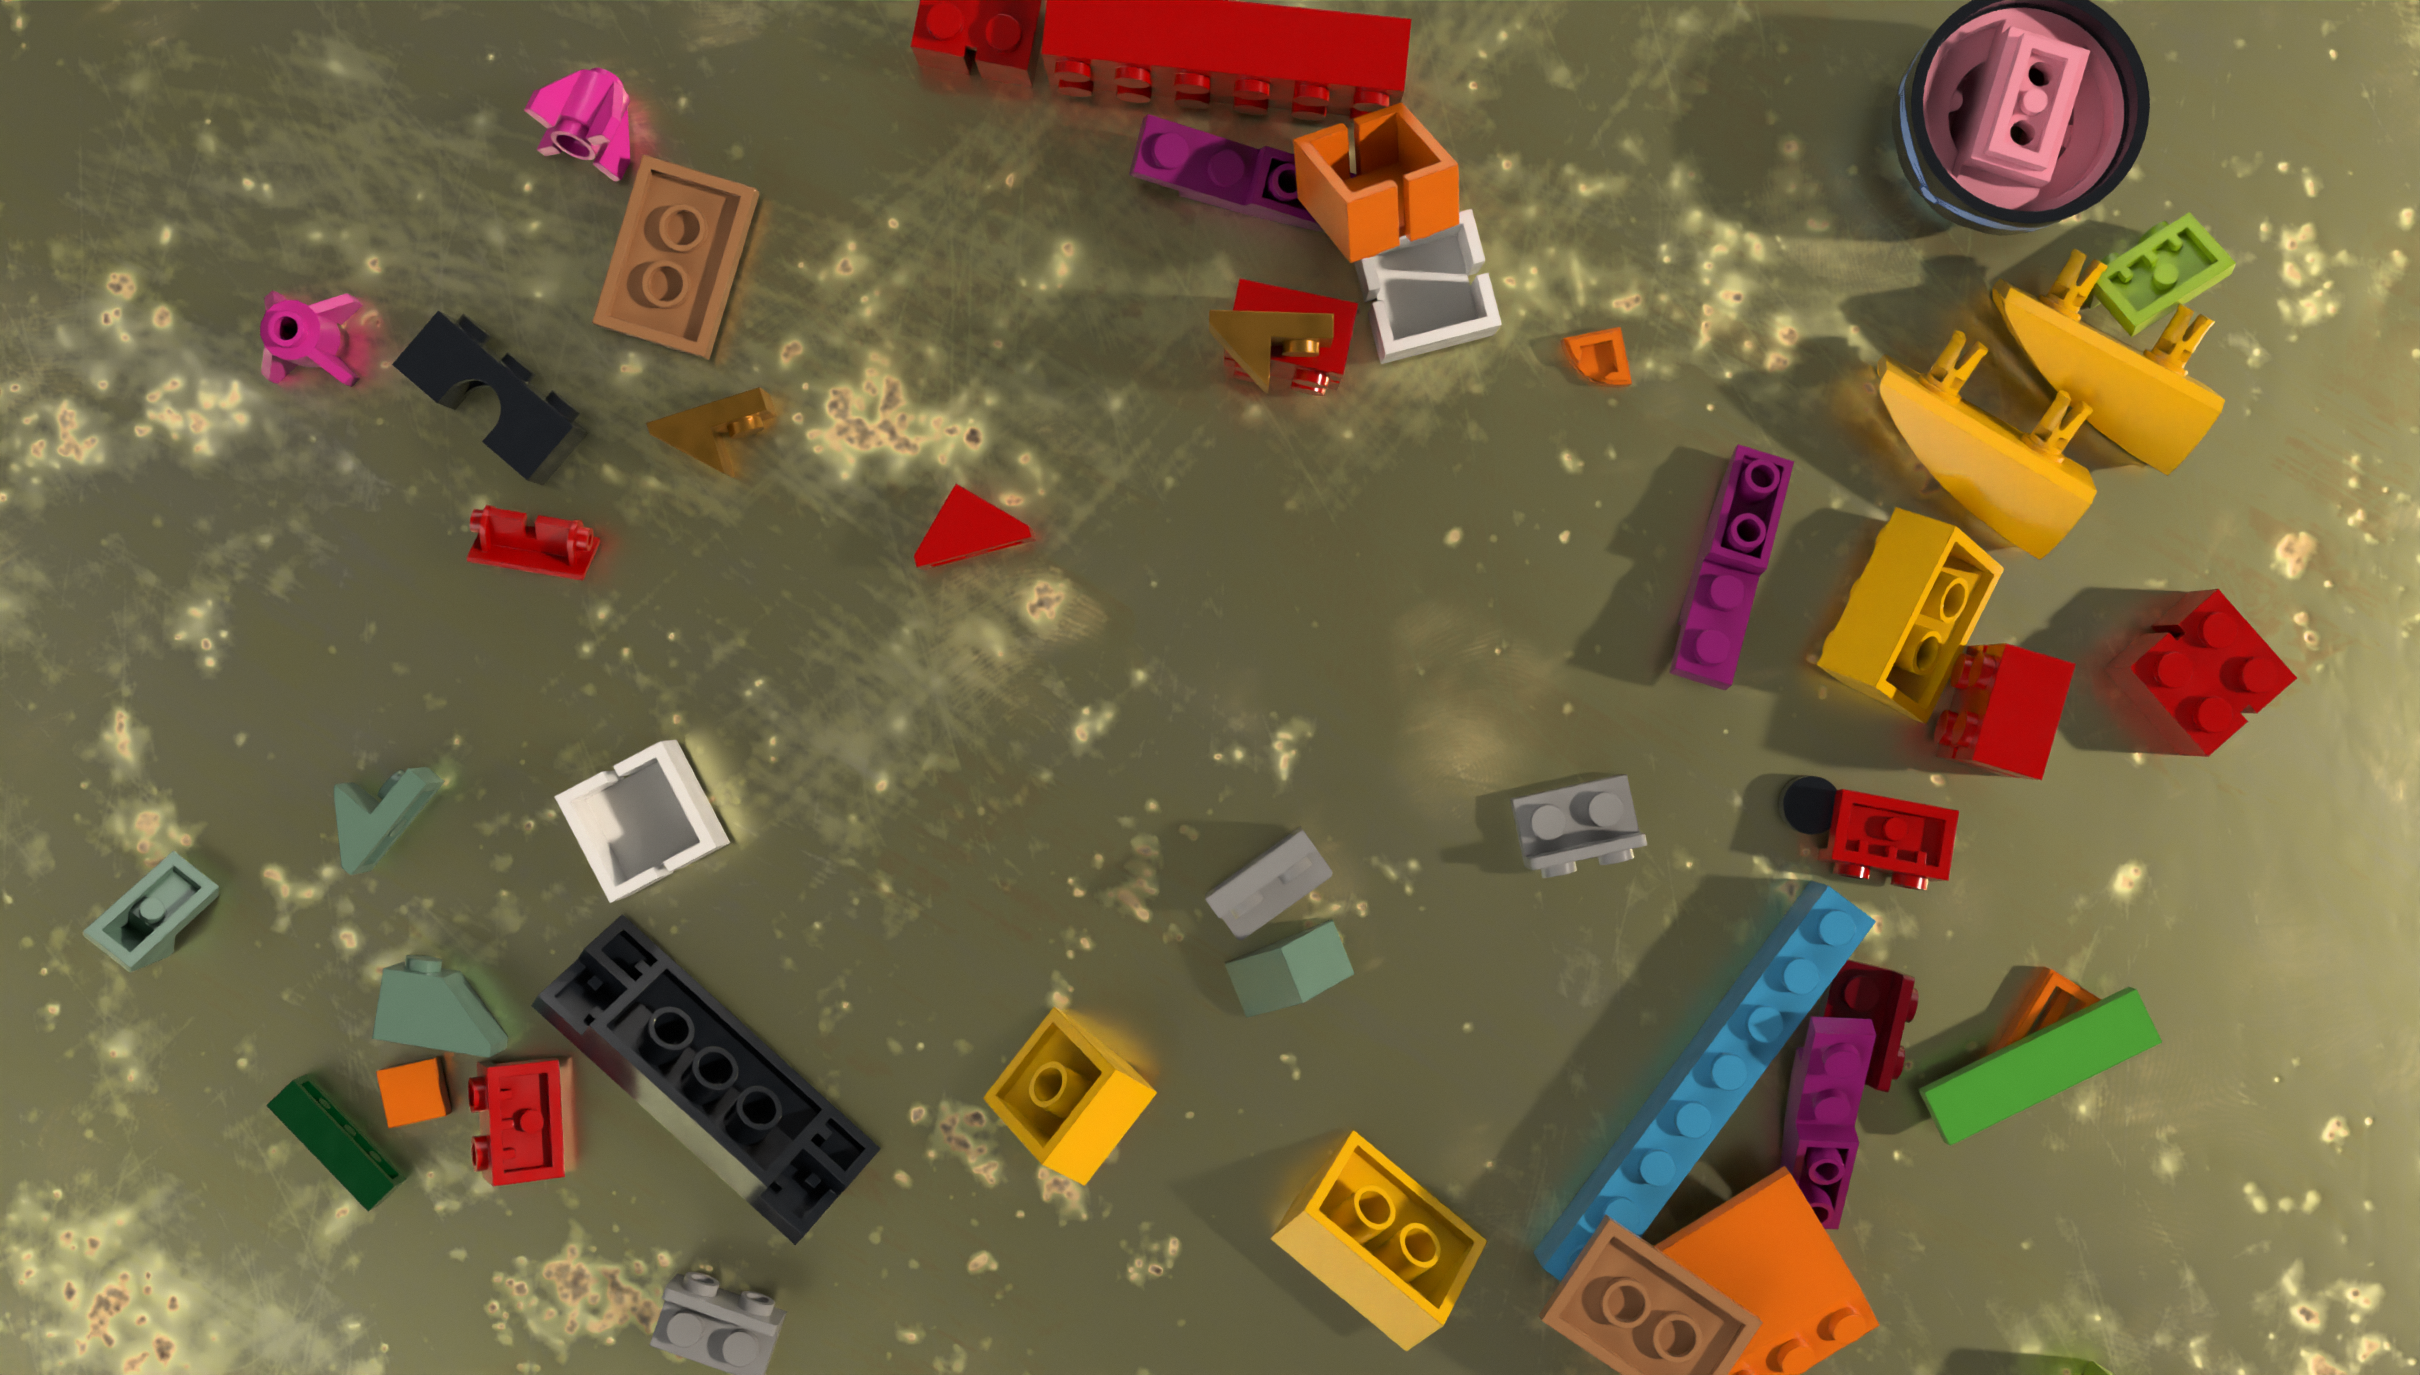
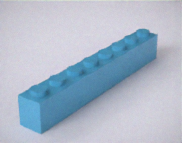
[1533,880,1876,1282]

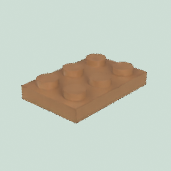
[592,154,760,360]
[1539,1214,1763,1375]

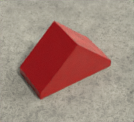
[914,484,1036,570]

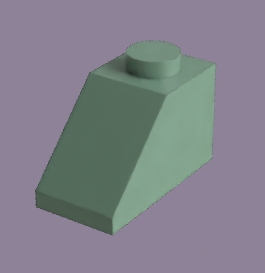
[372,955,508,1058]

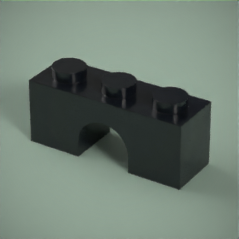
[392,311,588,485]

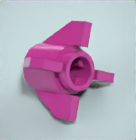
[524,68,631,182]
[260,290,363,387]

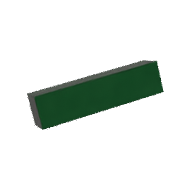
[266,1074,406,1212]

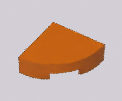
[1560,327,1632,387]

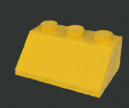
[1817,507,2004,724]
[1270,1130,1488,1352]

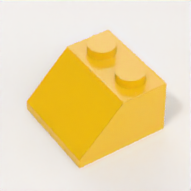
[983,1007,1157,1186]

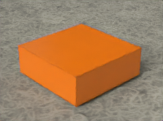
[376,1056,452,1129]

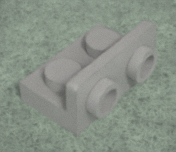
[1510,774,1647,878]
[1205,826,1332,940]
[650,1272,787,1375]

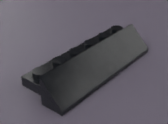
[531,914,881,1245]

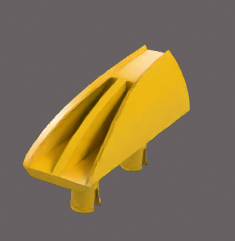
[1992,248,2225,476]
[1877,330,2097,560]

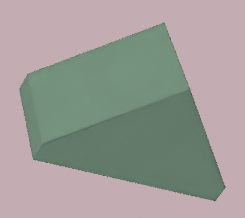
[1225,919,1354,1018]

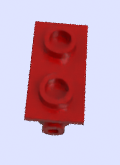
[466,505,601,581]

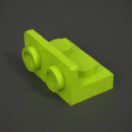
[2084,212,2236,337]

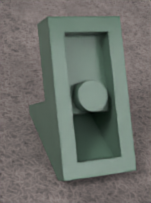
[334,767,445,875]
[83,851,219,973]

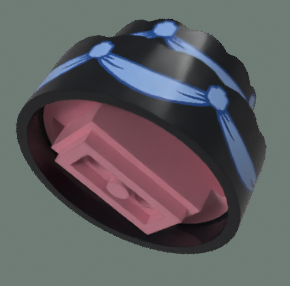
[1892,0,2150,236]

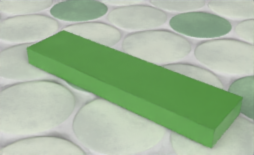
[1918,987,2162,1146]

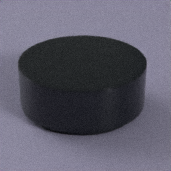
[1778,775,1837,835]

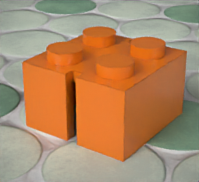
[1293,102,1459,263]

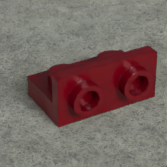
[1817,959,1919,1093]

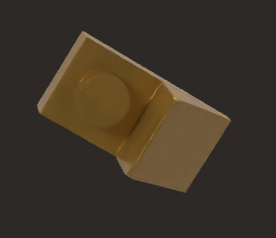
[1209,310,1334,394]
[646,387,777,478]

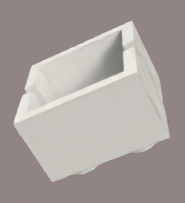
[1354,209,1502,364]
[554,740,730,903]

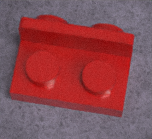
[1818,789,1959,891]
[468,1057,565,1186]

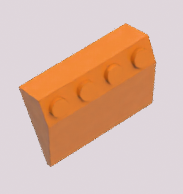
[1654,1166,1879,1375]

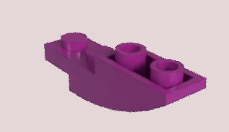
[1129,114,1356,233]
[1669,444,1794,690]
[1780,1017,1876,1230]

